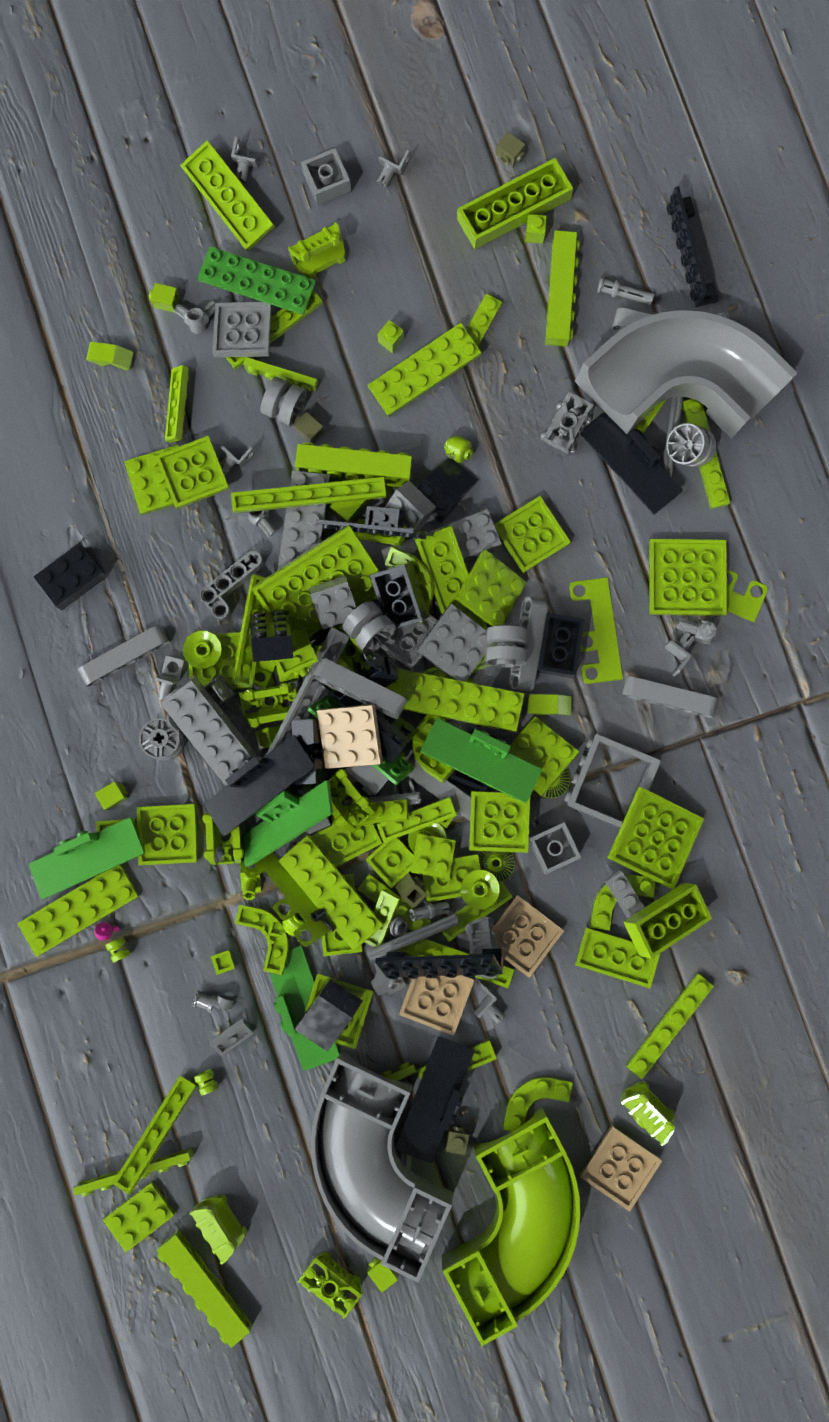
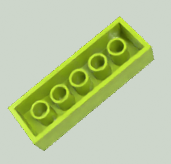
[457,158,573,250]
[295,442,412,488]

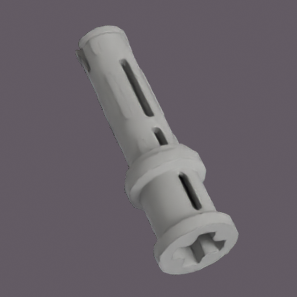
[596,276,654,305]

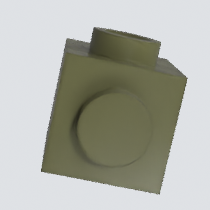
[495,132,525,167]
[293,412,324,444]
[395,873,428,908]
[445,1125,469,1155]

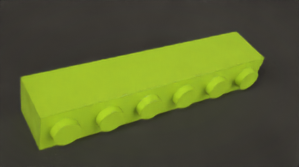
[545,230,580,347]
[156,1229,252,1348]

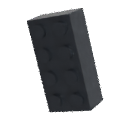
[250,609,294,662]

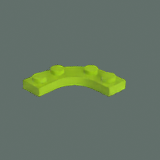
[385,546,434,623]
[413,715,455,783]
[590,875,656,931]
[235,905,289,975]
[503,1076,573,1132]

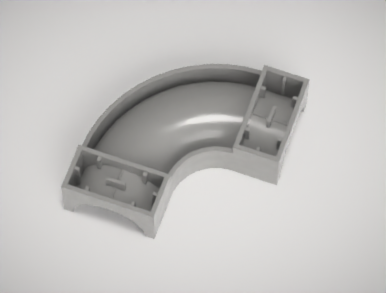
[575,310,798,439]
[311,1051,454,1283]

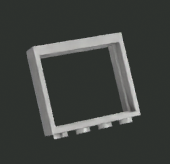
[564,734,661,828]

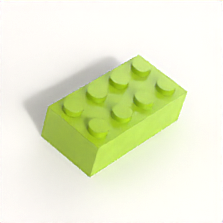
[623,883,712,959]

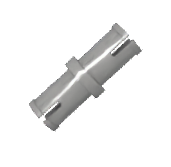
[409,901,450,922]

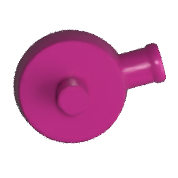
[94,922,119,940]

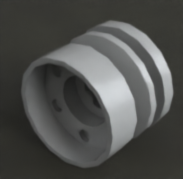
[139,718,185,761]

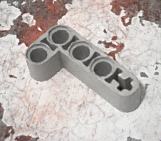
[200,551,264,621]

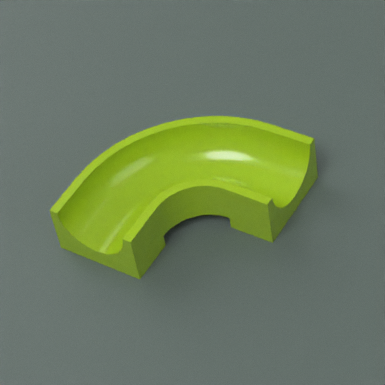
[441,1107,580,1346]

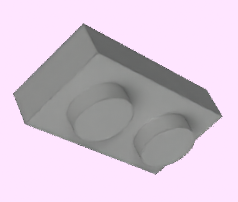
[209,1019,254,1057]

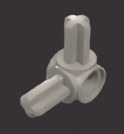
[174,301,216,334]
[248,509,277,537]
[678,619,717,644]

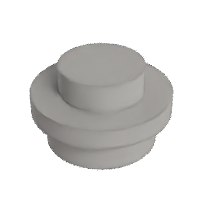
[390,917,407,936]

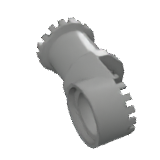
[192,990,234,1013]

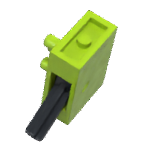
[274,627,333,678]

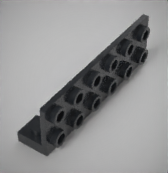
[667,186,719,307]
[375,948,504,980]

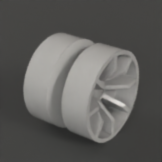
[260,376,307,427]
[666,423,716,467]
[343,601,396,651]
[486,625,528,668]

